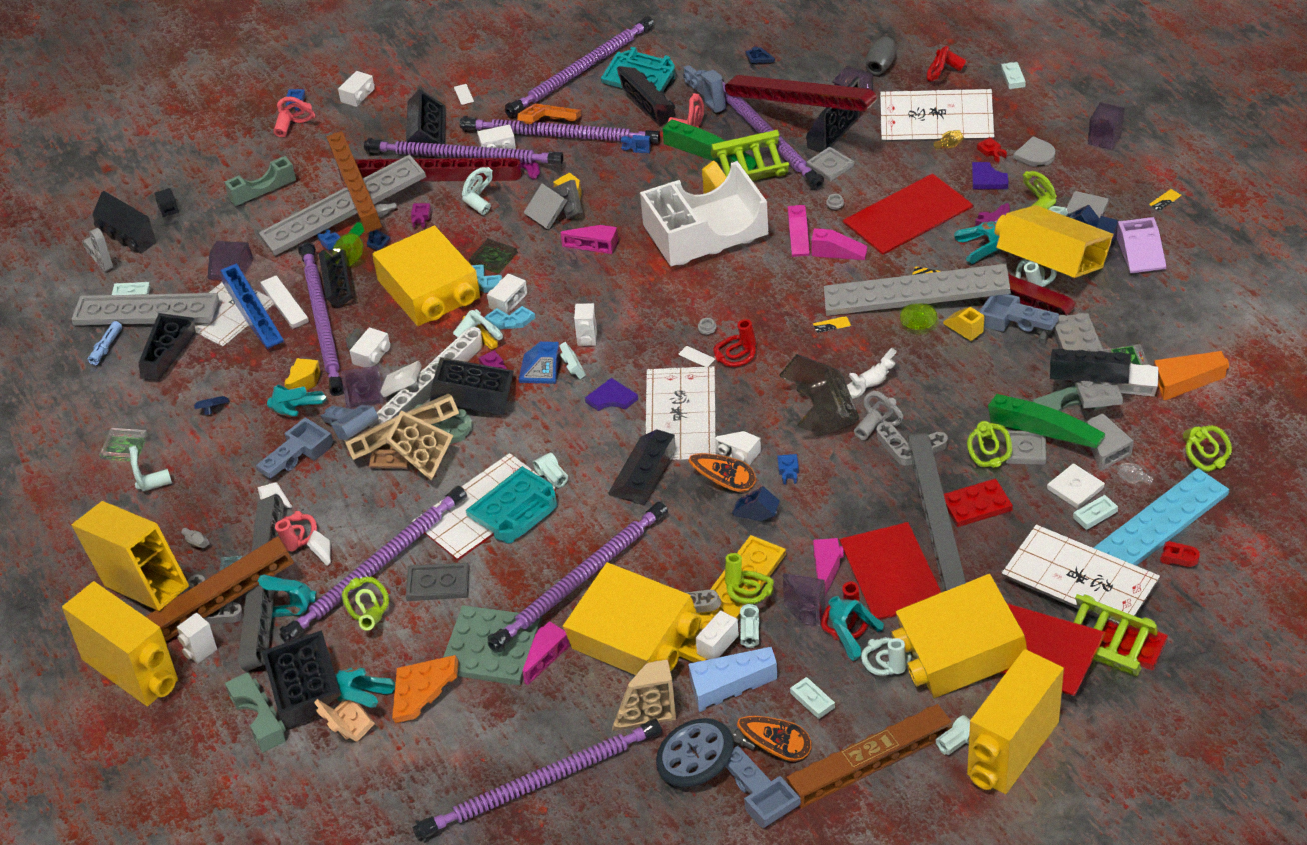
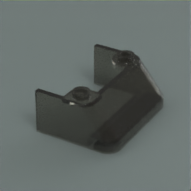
[779,354,859,436]

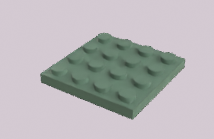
[443,605,542,685]

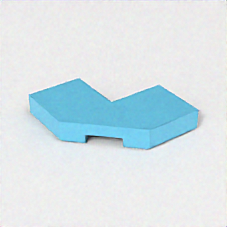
[472,265,502,293]
[484,306,536,330]

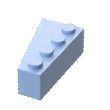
[689,647,777,712]

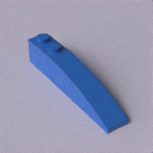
[220,263,284,349]

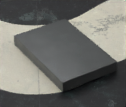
[406,563,469,601]

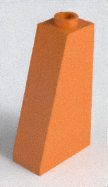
[1153,351,1229,400]

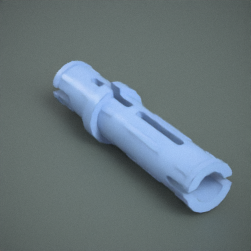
[88,321,122,365]

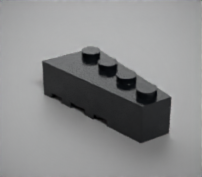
[138,313,196,381]

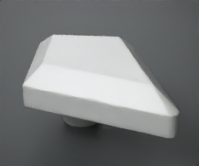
[257,482,292,508]
[307,530,331,566]

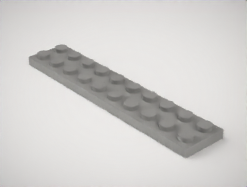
[259,154,426,256]
[824,264,1011,316]

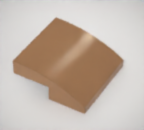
[369,443,410,469]

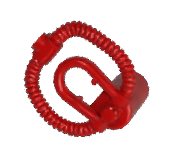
[927,46,966,82]
[713,319,756,367]
[821,581,868,641]

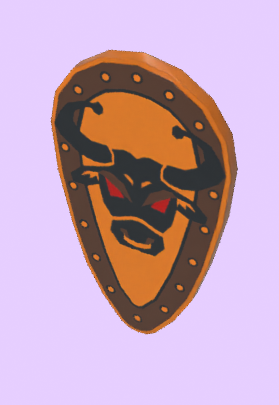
[688,453,756,492]
[737,716,811,762]

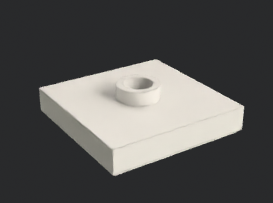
[380,361,422,397]
[1047,463,1105,509]

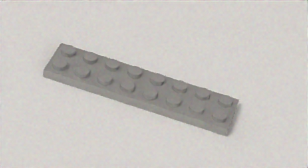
[71,293,219,325]
[1053,313,1123,408]

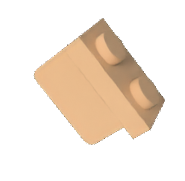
[314,699,375,742]

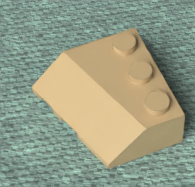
[386,411,453,480]
[612,660,676,731]

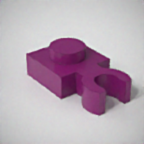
[411,203,431,228]
[478,350,507,369]

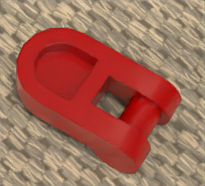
[1160,541,1200,567]

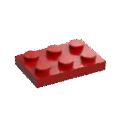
[944,478,1013,528]
[1100,619,1168,671]

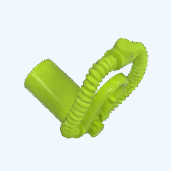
[1022,171,1057,209]
[967,421,1013,468]
[1183,425,1232,472]
[725,553,774,604]
[342,576,389,631]

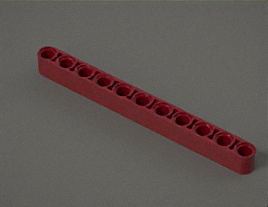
[725,75,877,112]
[338,158,522,182]

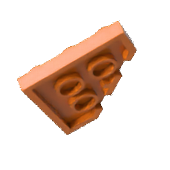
[392,655,458,723]

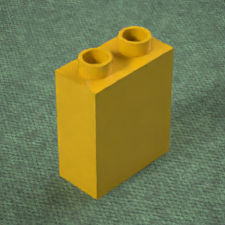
[995,205,1113,278]
[372,225,480,326]
[71,501,189,611]
[563,562,701,675]
[891,574,1027,699]
[62,581,178,707]
[967,649,1064,795]

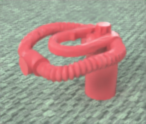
[668,93,704,128]
[273,96,315,137]
[275,511,317,552]

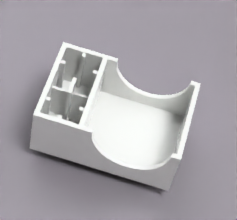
[640,161,768,266]

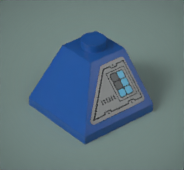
[519,341,561,384]

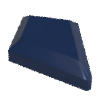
[745,46,775,63]
[367,229,391,250]
[194,396,229,415]

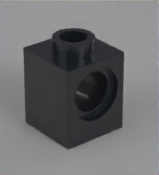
[154,188,179,217]

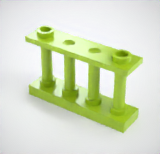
[711,130,789,181]
[1073,594,1158,677]

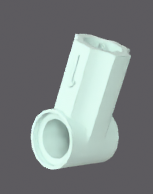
[533,452,569,488]
[740,604,759,648]
[936,715,970,755]

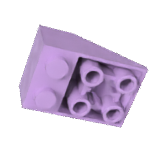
[1117,217,1166,273]

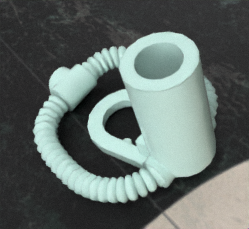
[462,167,493,215]
[1015,259,1057,287]
[453,309,503,340]
[129,445,172,492]
[861,637,912,676]

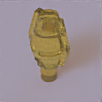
[933,130,964,149]

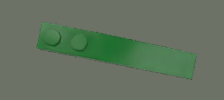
[663,119,757,171]
[988,394,1105,448]

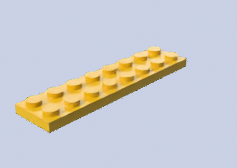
[679,535,786,663]

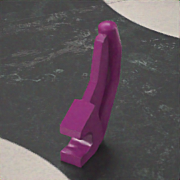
[520,160,540,180]
[975,203,1010,226]

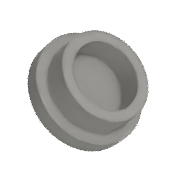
[826,194,844,210]
[698,318,716,335]

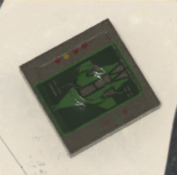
[469,238,518,274]

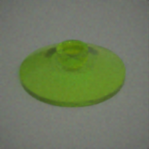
[332,233,363,266]
[900,303,937,330]

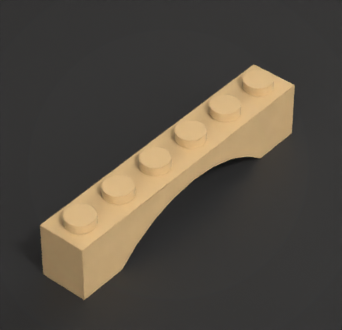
[344,394,459,460]

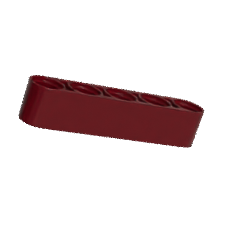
[1008,274,1075,316]

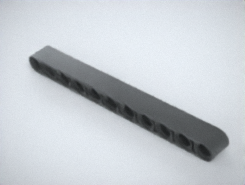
[907,433,966,592]
[239,494,284,672]

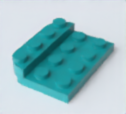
[601,47,676,92]
[465,466,558,544]

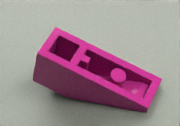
[788,205,810,257]
[561,225,619,254]
[811,228,867,260]
[813,538,844,600]
[523,621,570,685]

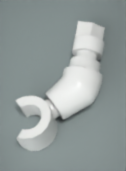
[841,348,896,399]

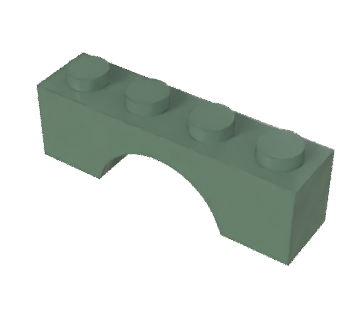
[224,156,296,206]
[1033,385,1106,412]
[225,672,286,753]

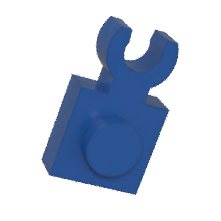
[286,89,306,111]
[621,135,651,154]
[317,229,344,250]
[777,454,799,485]

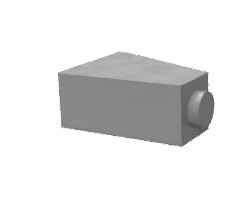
[1087,413,1133,471]

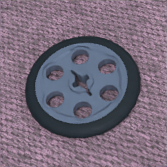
[656,718,734,787]

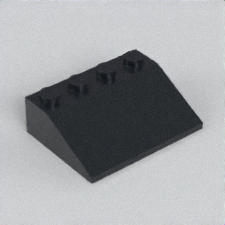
[806,76,860,153]
[430,357,514,415]
[262,630,341,729]

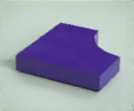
[972,162,1008,189]
[585,378,638,411]

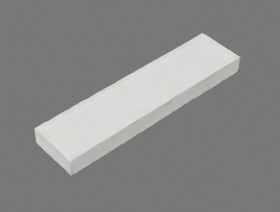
[260,276,309,329]

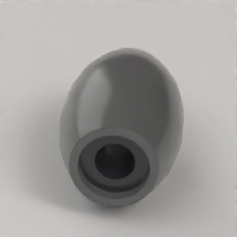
[866,37,896,75]

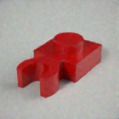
[977,137,1007,162]

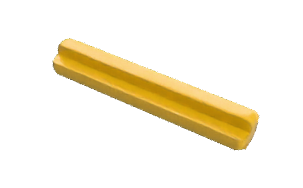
[462,316,498,350]

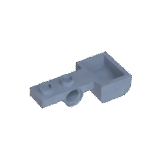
[683,65,726,113]
[979,294,1059,332]
[321,405,379,440]
[256,417,333,479]
[725,746,801,828]

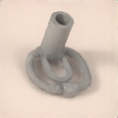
[854,391,903,440]

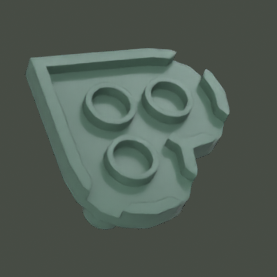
[415,403,473,444]

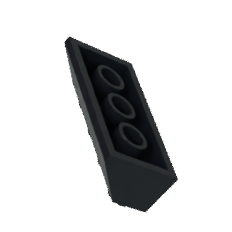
[617,66,676,126]
[406,89,446,144]
[92,191,156,254]
[1050,349,1131,384]
[608,429,676,506]

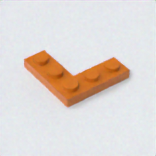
[517,103,582,124]

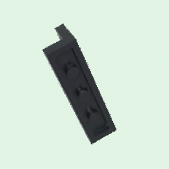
[319,249,354,309]

